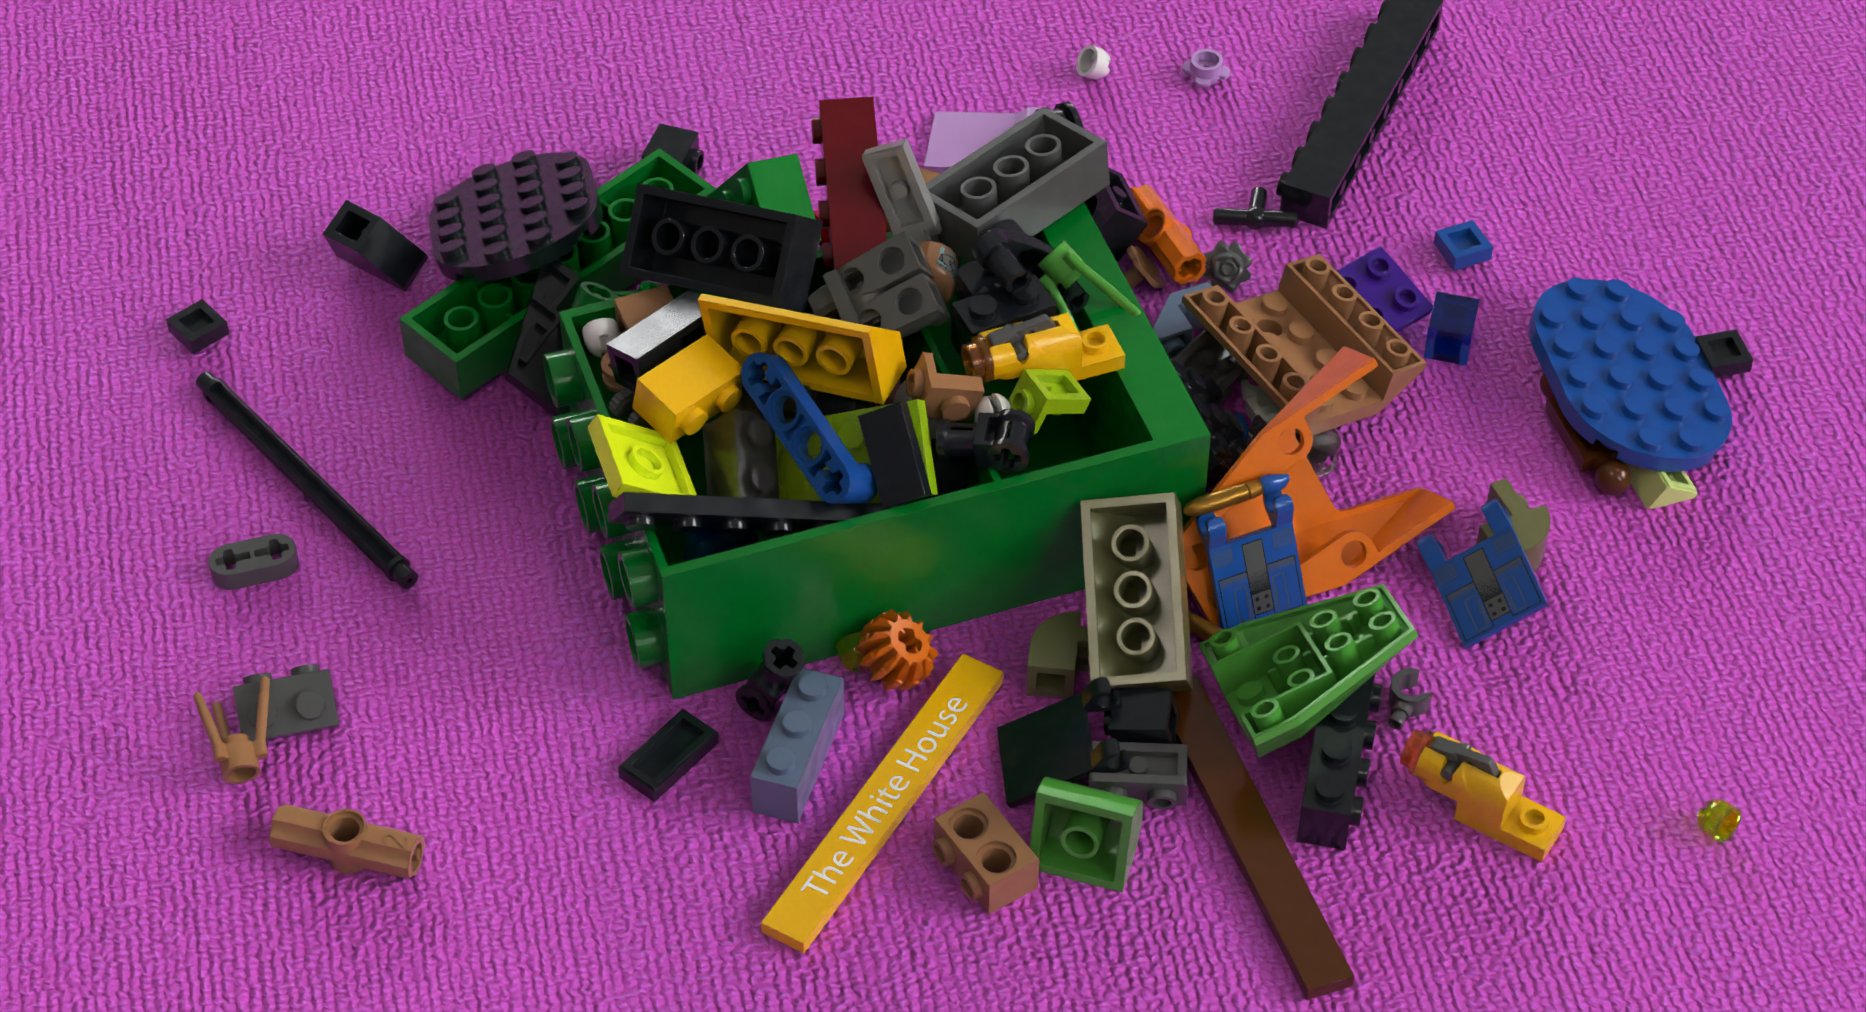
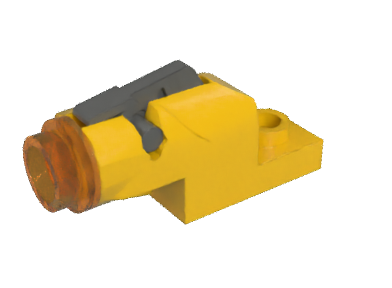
[962,313,1126,383]
[1400,729,1566,862]

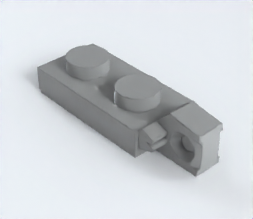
[862,138,942,243]

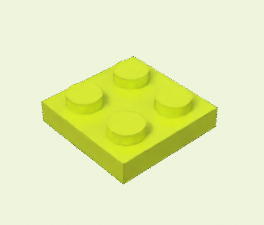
[587,414,697,497]

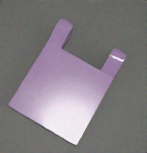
[924,107,1041,173]

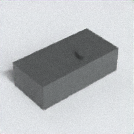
[926,107,1110,262]

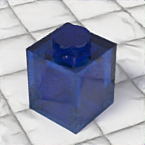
[1424,291,1480,366]

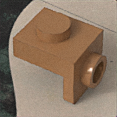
[906,352,985,421]

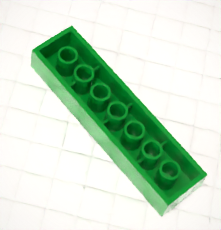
[399,148,716,399]

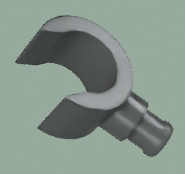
[1388,668,1432,730]

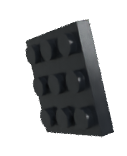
[1170,358,1247,481]

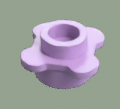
[1182,49,1230,87]

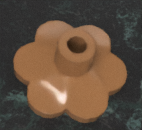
[1124,245,1166,289]

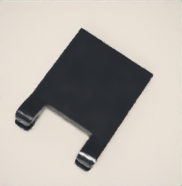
[997,677,1130,809]

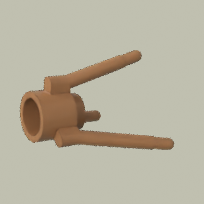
[193,676,270,784]

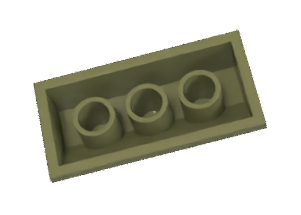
[1080,492,1193,692]

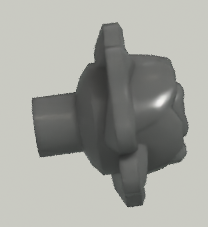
[1202,241,1252,292]

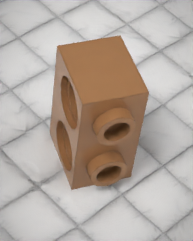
[931,792,1039,915]

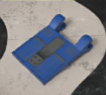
[1196,491,1307,629]
[1417,499,1549,649]

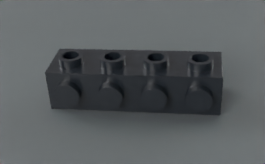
[1297,674,1383,850]

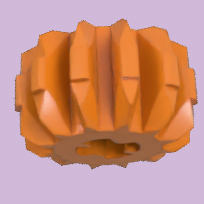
[855,609,939,692]

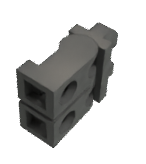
[808,231,951,339]

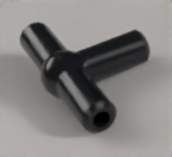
[1213,187,1298,230]

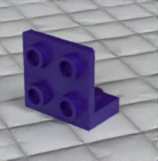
[1336,246,1433,333]

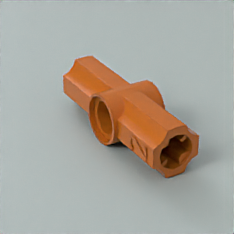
[1130,184,1207,285]

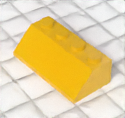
[697,294,907,404]

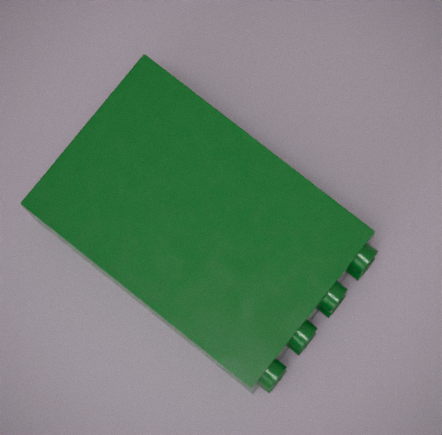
[543,202,1211,700]

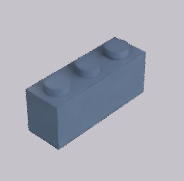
[750,668,845,823]

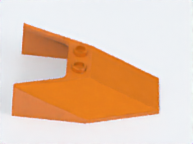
[1183,346,1456,625]

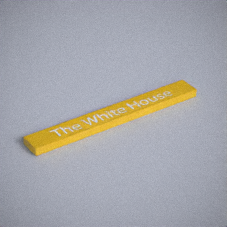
[761,654,1004,953]

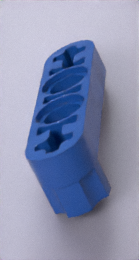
[741,352,877,504]

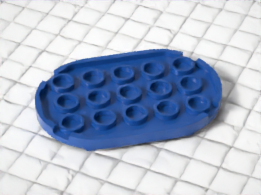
[1528,278,1732,472]

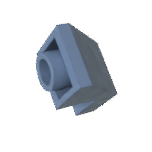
[1153,282,1212,359]

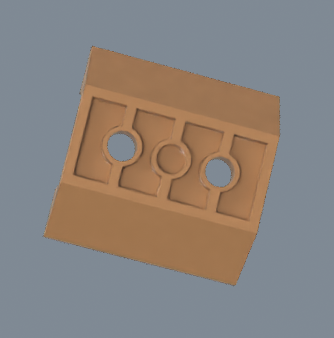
[1181,254,1427,436]

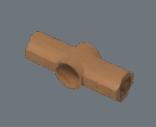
[269,804,425,879]

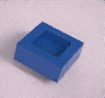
[1434,220,1493,271]

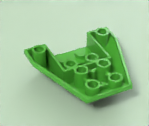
[1198,584,1418,758]

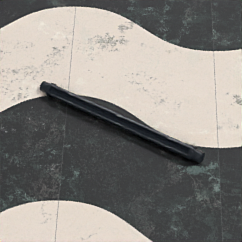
[196,371,418,589]

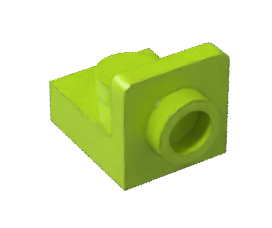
[1008,369,1091,434]

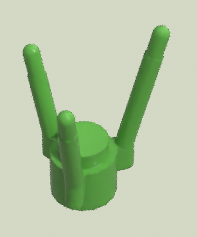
[1037,240,1141,332]

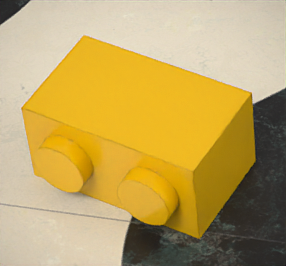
[632,334,743,444]

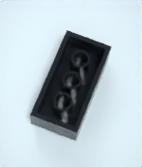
[619,183,823,313]

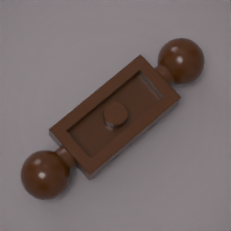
[1540,373,1631,495]

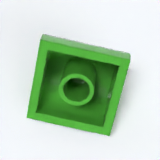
[1030,776,1143,892]

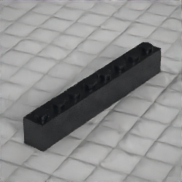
[1276,0,1443,229]

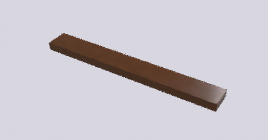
[1173,676,1354,1000]

